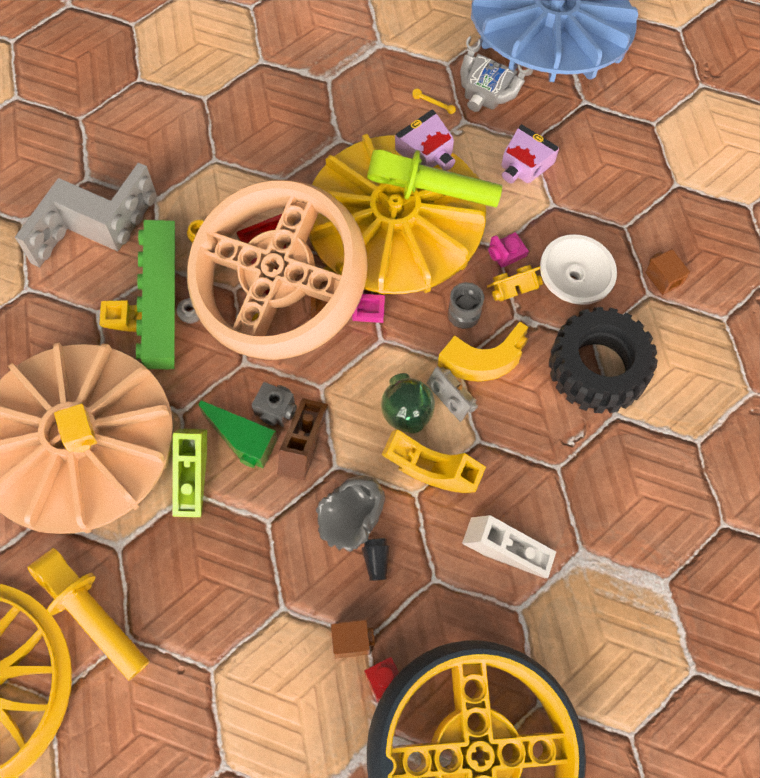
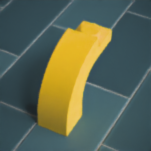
[437,322,528,382]
[381,429,486,493]

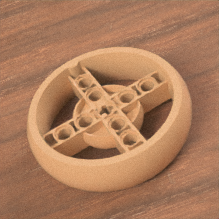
[187,180,367,360]

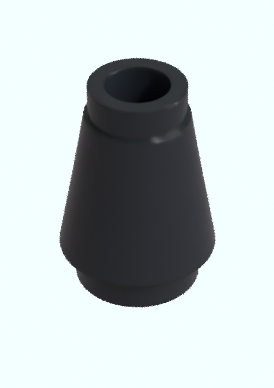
[362,538,390,581]

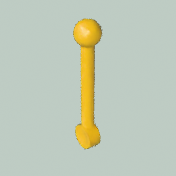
[412,89,456,114]

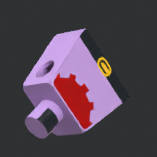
[395,109,455,171]
[501,124,559,183]

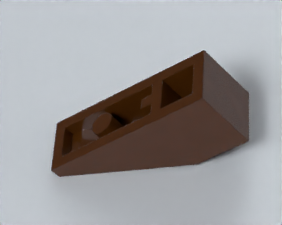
[277,398,328,480]

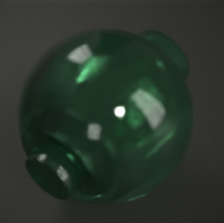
[381,373,435,433]

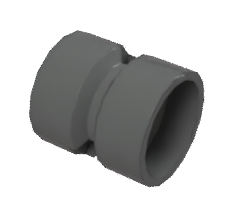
[448,282,484,329]

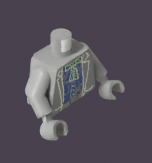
[460,36,533,112]

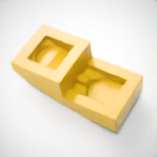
[99,300,142,332]

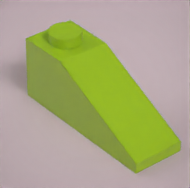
[173,428,207,517]

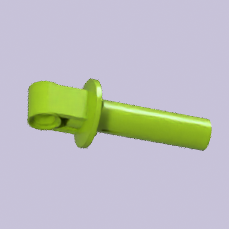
[367,149,502,208]

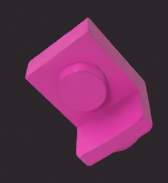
[488,232,529,268]

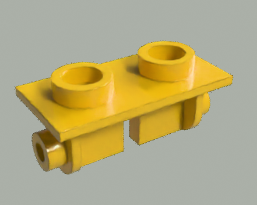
[487,265,543,302]

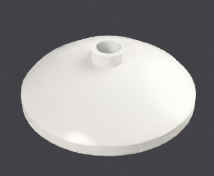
[540,234,617,305]

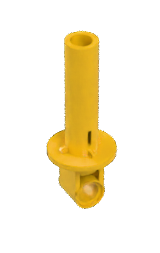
[27,548,150,681]

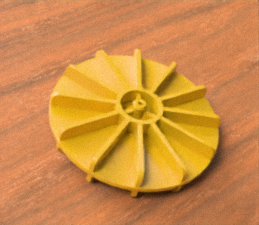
[309,134,486,295]

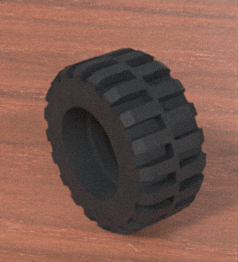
[549,307,658,414]

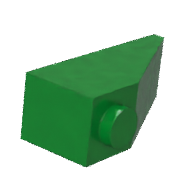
[199,400,277,468]

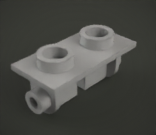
[426,367,478,422]

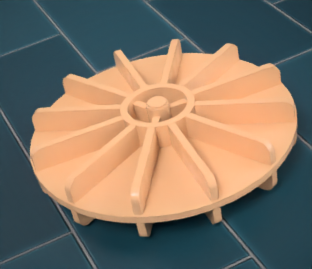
[0,342,173,534]

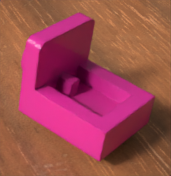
[352,294,385,323]

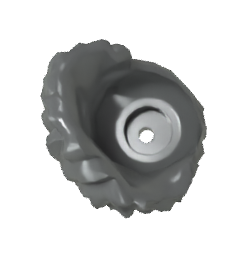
[316,475,386,552]

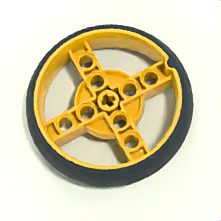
[367,640,586,778]

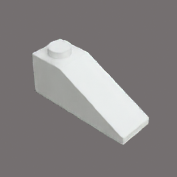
[462,515,556,578]

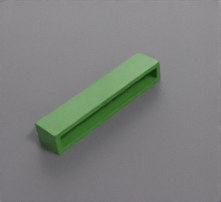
[136,220,175,369]

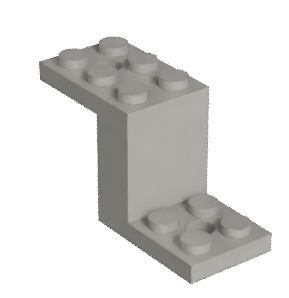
[15,163,157,268]

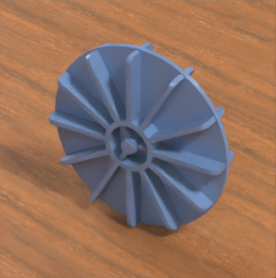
[471,0,638,82]

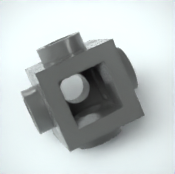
[252,382,297,427]

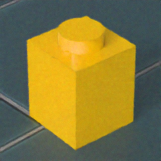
[54,404,97,453]

